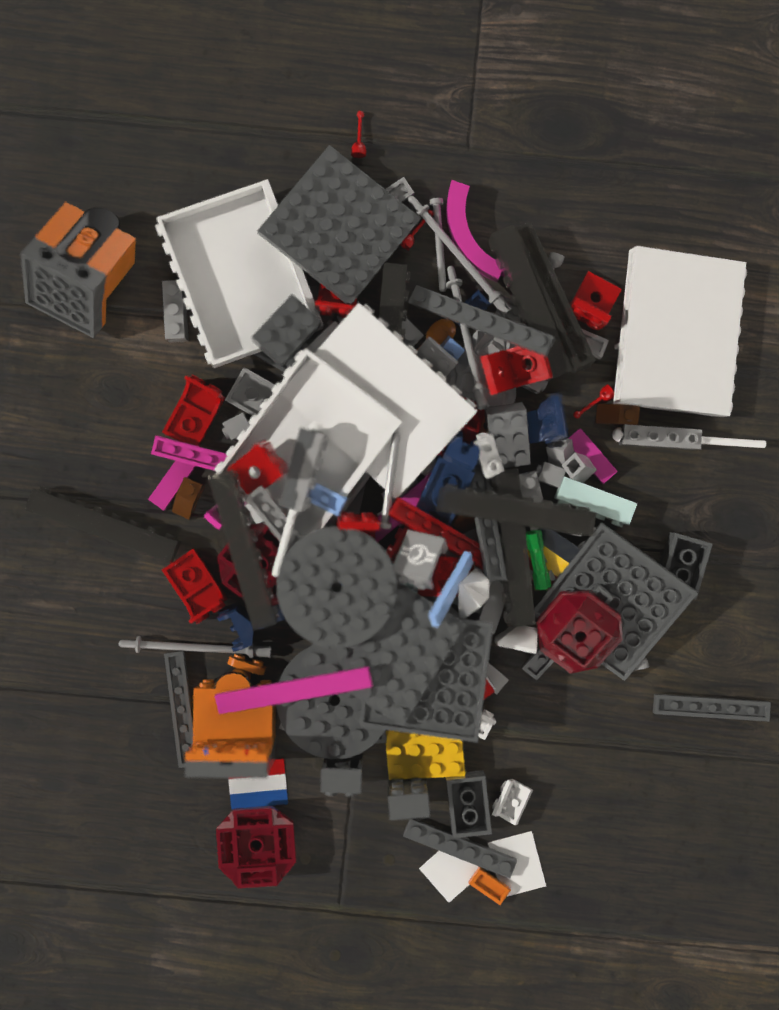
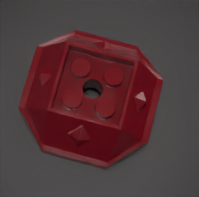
[217,522,288,607]
[537,591,623,674]
[216,806,297,889]

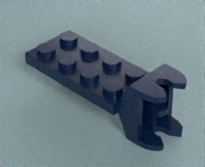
[526,394,567,444]
[416,431,480,527]
[217,602,285,652]

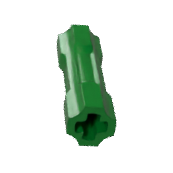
[524,530,552,590]

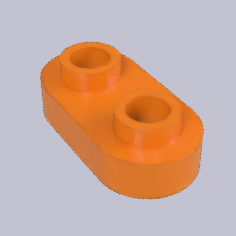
[227,653,266,675]

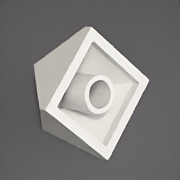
[459,568,489,619]
[494,623,538,654]

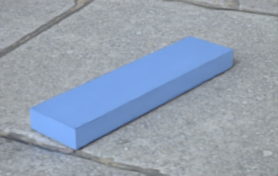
[429,551,473,628]

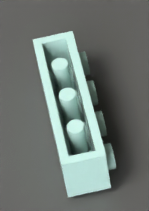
[554,477,637,527]

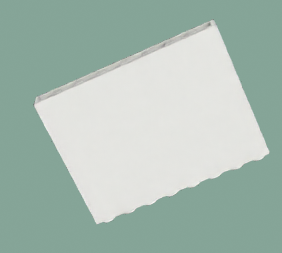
[155,179,324,368]
[613,246,747,417]
[281,303,477,499]
[213,349,403,537]

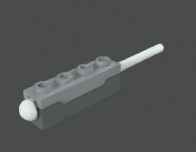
[272,422,328,577]
[612,425,766,450]

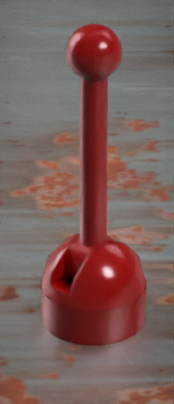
[351,111,366,158]
[400,210,434,250]
[573,384,614,419]

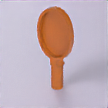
[417,319,456,350]

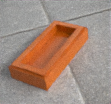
[468,867,511,905]

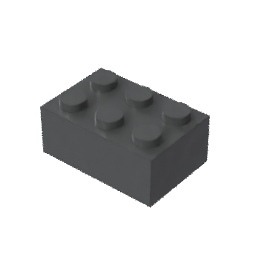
[252,294,322,368]
[484,402,531,468]
[660,532,713,600]
[321,756,363,796]
[446,770,492,838]
[388,778,430,820]

